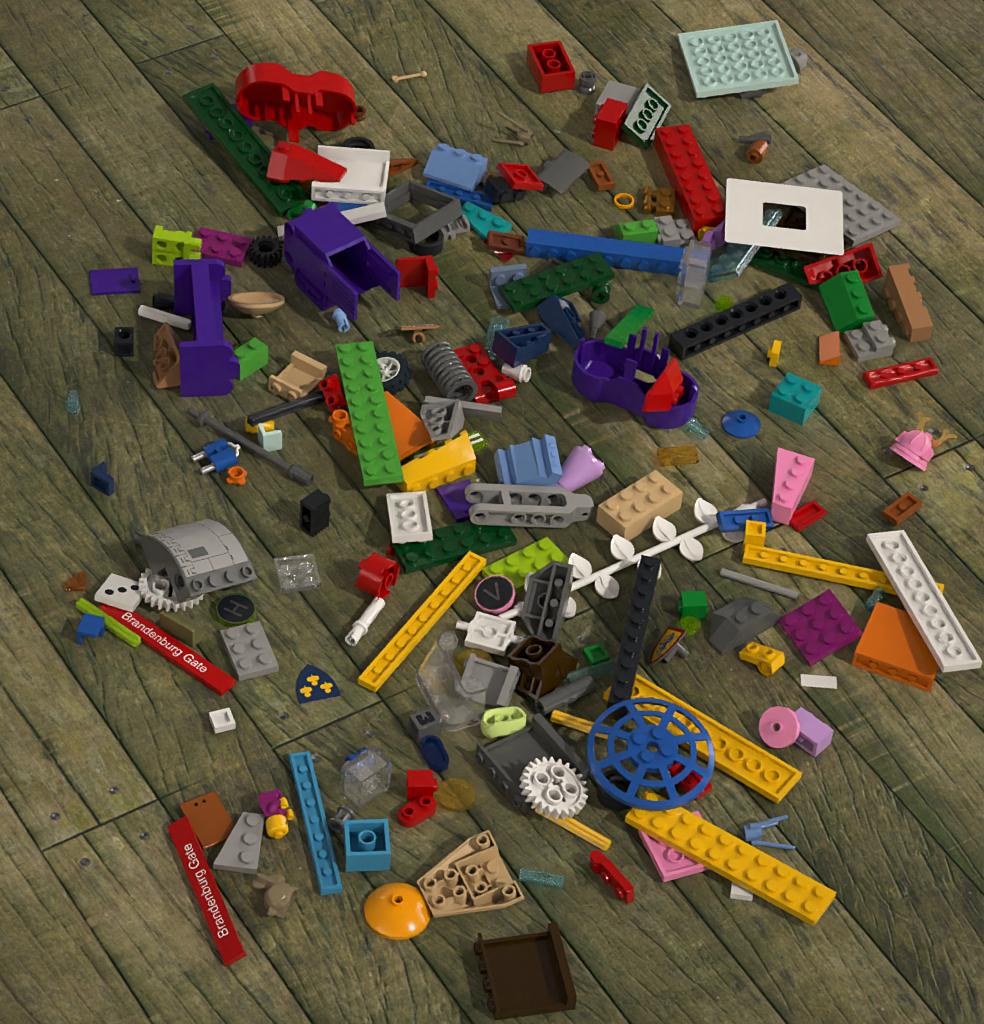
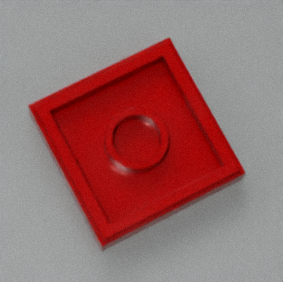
[496,163,544,191]

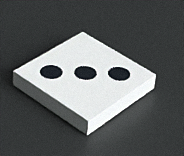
[94,573,143,612]

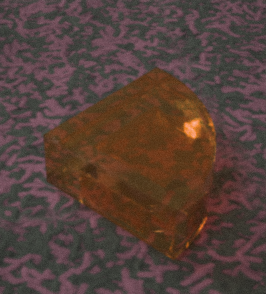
[66,571,87,592]

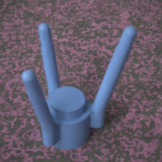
[742,815,795,850]

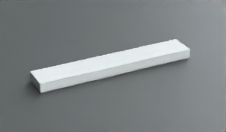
[277,202,387,241]

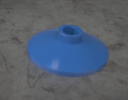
[722,410,761,439]

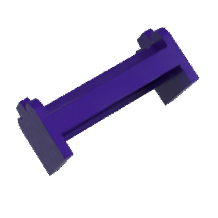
[173,258,239,397]

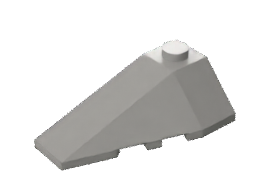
[420,399,465,441]

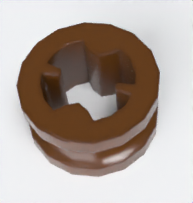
[355,105,366,122]

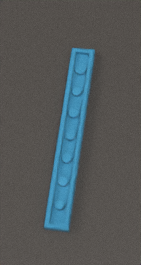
[289,751,343,896]

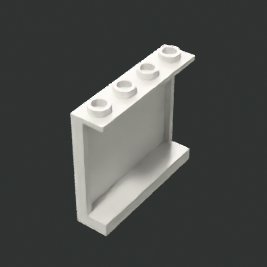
[311,145,390,205]

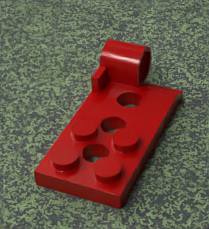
[454,342,517,404]

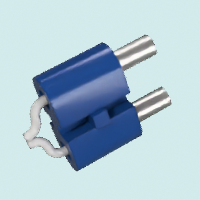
[191,438,240,475]

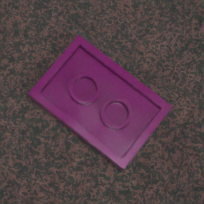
[192,227,253,267]

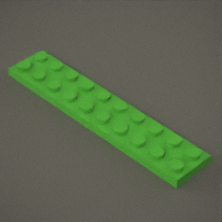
[335,341,403,486]

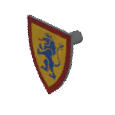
[649,626,689,667]

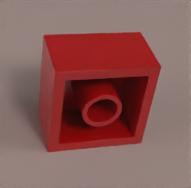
[592,98,628,151]

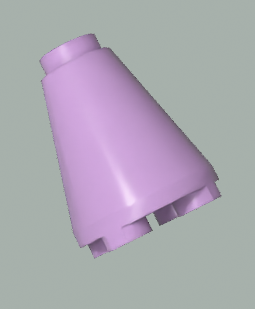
[554,445,605,492]

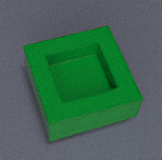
[583,642,611,668]

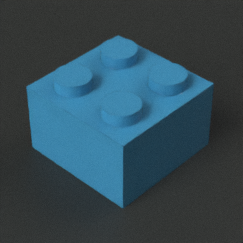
[343,819,391,872]

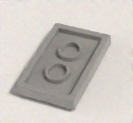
[220,621,279,681]

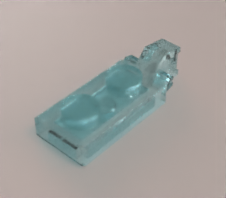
[485,316,510,360]

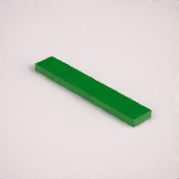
[604,304,655,349]

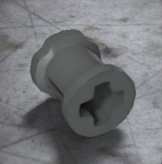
[327,805,355,834]

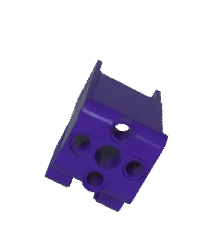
[284,202,401,321]

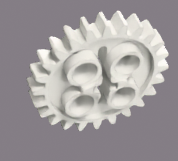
[139,568,205,612]
[519,757,588,820]

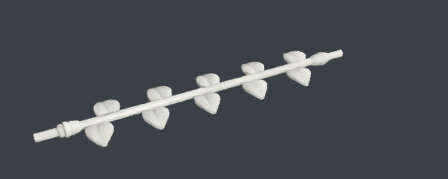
[498,498,767,620]

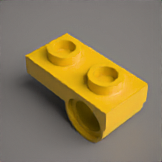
[739,642,785,677]

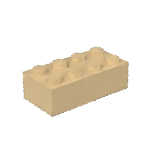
[596,470,683,541]

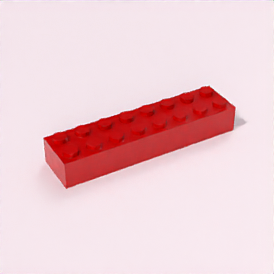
[654,124,726,236]

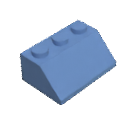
[423,143,488,192]

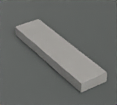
[425,396,502,422]

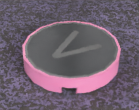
[475,575,516,614]

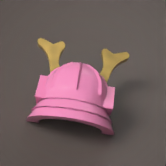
[889,411,957,471]

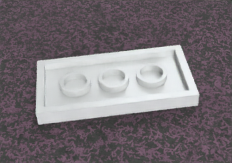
[386,491,433,544]

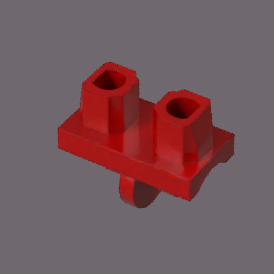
[318,374,347,414]

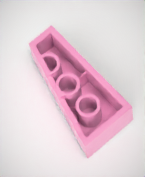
[770,447,815,525]

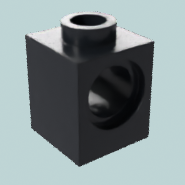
[114,327,134,357]

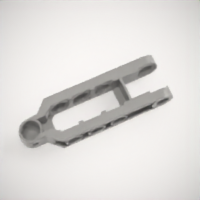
[465,483,594,528]

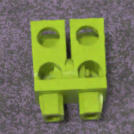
[152,225,202,266]

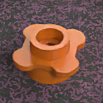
[328,409,351,429]
[226,466,247,485]

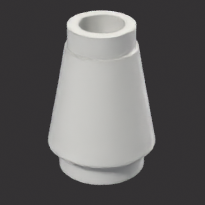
[501,363,531,383]

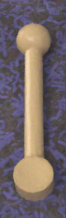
[392,71,427,83]

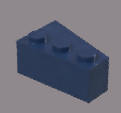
[492,323,552,368]

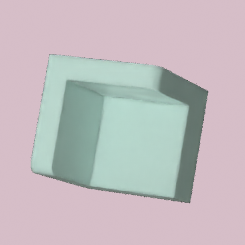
[258,423,282,452]

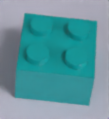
[768,372,822,425]

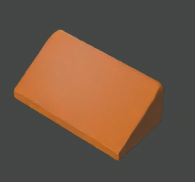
[819,331,840,366]

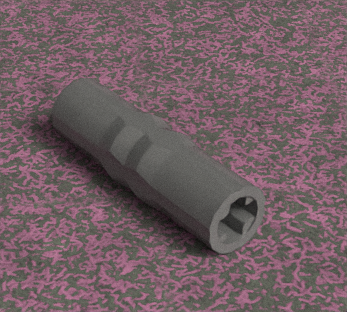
[535,675,596,716]

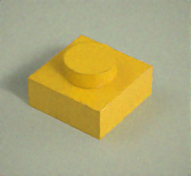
[767,340,782,367]

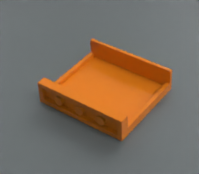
[333,391,437,460]
[852,602,939,692]

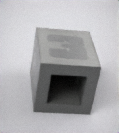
[409,707,443,743]

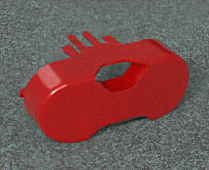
[235,62,357,143]

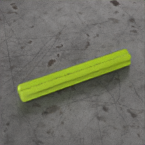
[76,598,142,647]

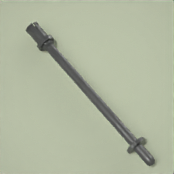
[188,407,315,486]

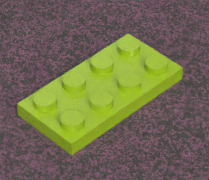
[482,537,569,594]

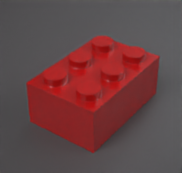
[526,40,576,93]

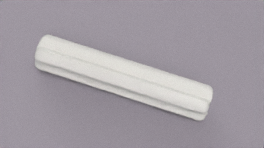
[138,305,192,330]

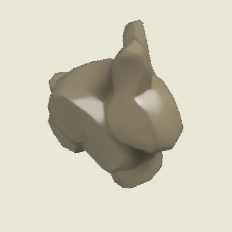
[252,873,298,918]

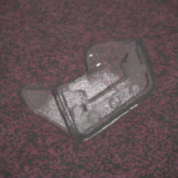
[415,630,486,732]

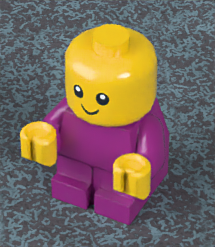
[258,789,295,839]

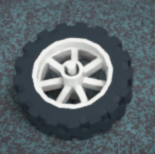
[376,351,411,396]

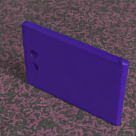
[89,267,140,296]
[435,479,483,522]

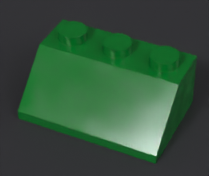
[818,270,875,333]

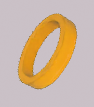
[614,193,634,209]

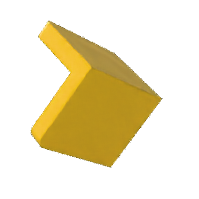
[742,520,766,551]

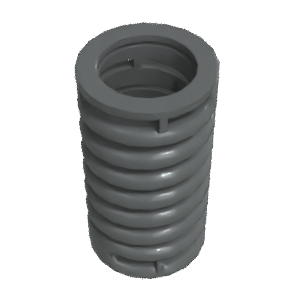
[420,341,478,402]

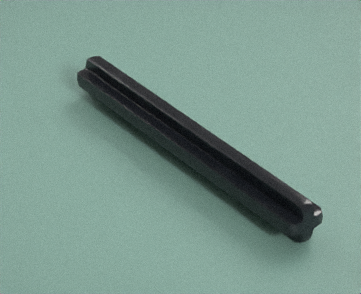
[247,391,326,427]

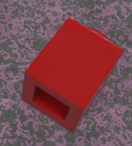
[406,770,438,801]

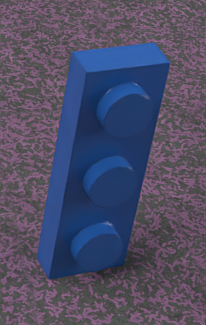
[715,508,774,533]

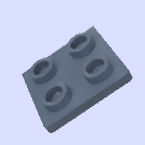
[488,263,527,309]

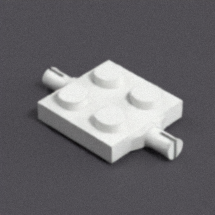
[456,611,525,656]

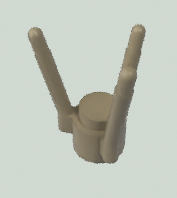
[493,111,534,147]

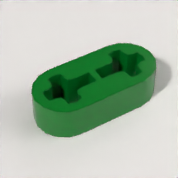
[287,200,317,220]

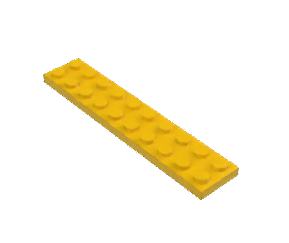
[603,674,802,804]
[625,789,836,927]

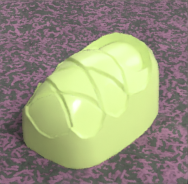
[480,706,526,739]

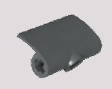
[537,150,590,195]

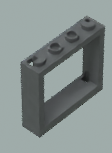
[365,180,462,244]

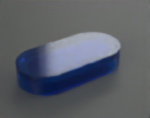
[420,735,449,772]

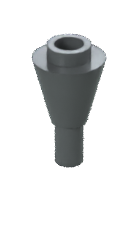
[739,130,771,144]
[589,310,607,340]

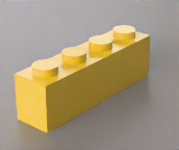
[395,430,476,493]

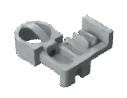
[431,210,470,241]

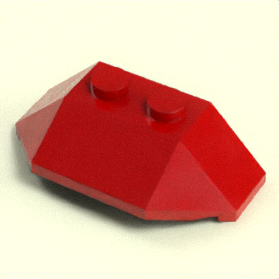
[642,358,684,412]

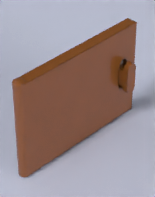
[179,791,235,850]

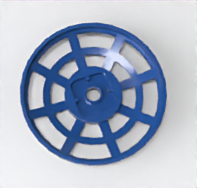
[586,698,715,811]

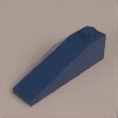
[537,294,588,350]

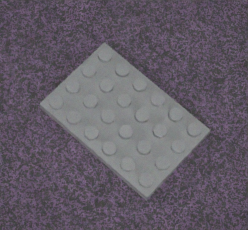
[779,164,901,247]

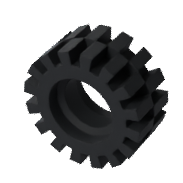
[249,235,283,268]

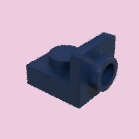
[90,462,114,496]

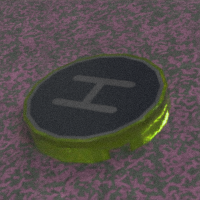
[215,593,256,628]

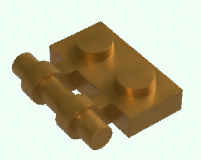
[642,185,675,218]

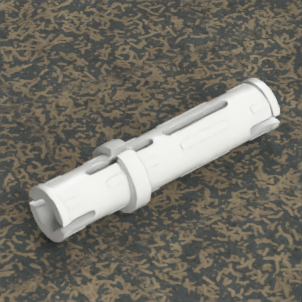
[345,597,385,646]

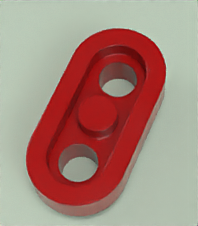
[397,795,437,828]

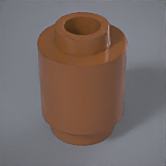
[746,139,768,164]

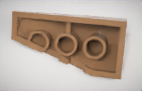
[152,322,181,389]

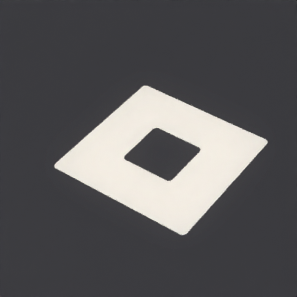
[725,178,844,255]

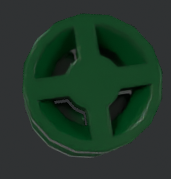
[591,282,611,304]

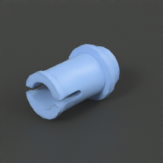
[332,308,350,332]

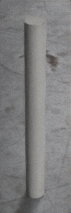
[720,568,799,600]

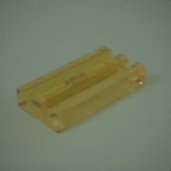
[657,445,700,467]

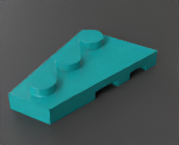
[459,201,512,239]

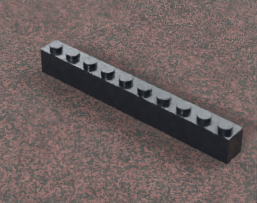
[606,555,661,721]

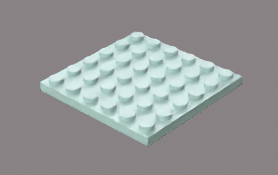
[678,20,799,98]

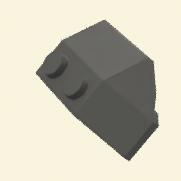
[521,560,574,641]
[708,596,783,655]

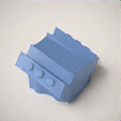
[494,434,563,497]

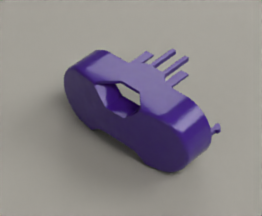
[571,327,699,429]

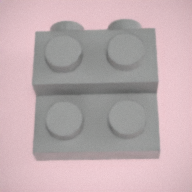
[653,215,698,248]
[844,320,896,362]

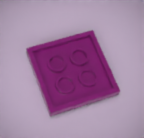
[778,589,863,667]

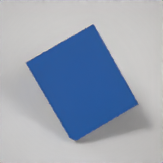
[77,613,105,645]

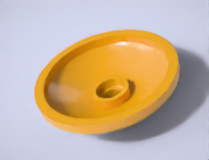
[364,883,431,940]

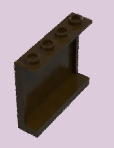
[474,922,577,1021]

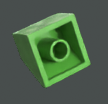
[612,219,659,244]
[232,337,268,381]

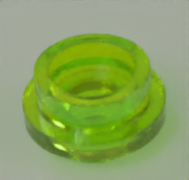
[715,295,734,311]
[680,616,700,635]

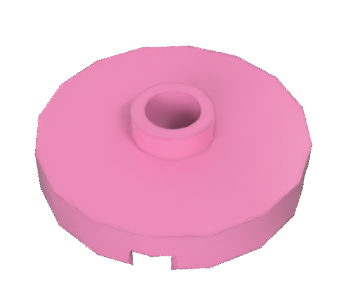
[759,706,800,748]

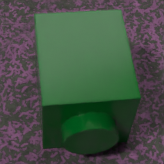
[676,591,708,620]

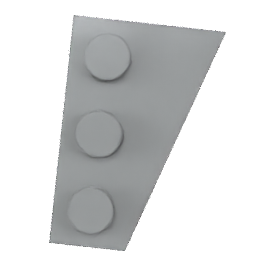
[213,812,265,874]

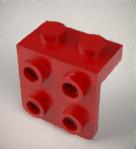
[395,255,439,298]

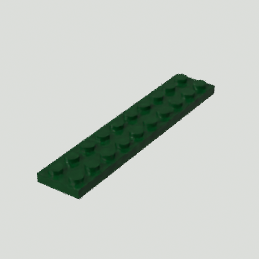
[182,83,310,217]

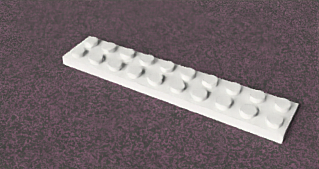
[866,530,982,673]

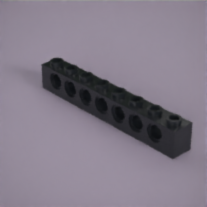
[668,283,802,361]

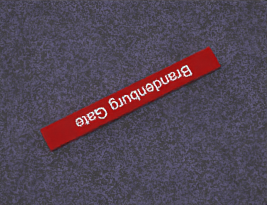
[98,603,236,696]
[167,816,247,966]

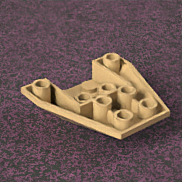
[417,830,524,918]

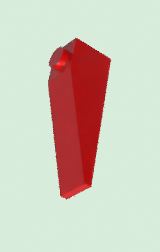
[266,141,347,183]
[803,242,883,284]

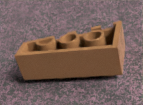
[882,263,933,343]

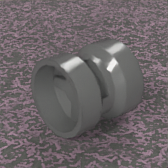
[578,71,597,95]

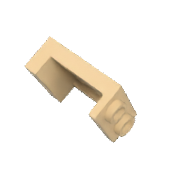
[269,350,327,401]

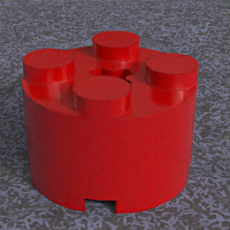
[354,553,400,599]

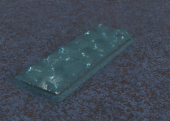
[706,209,783,283]

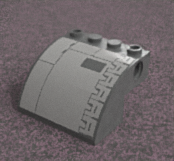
[139,519,257,604]

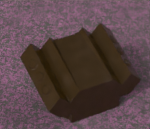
[506,635,578,700]

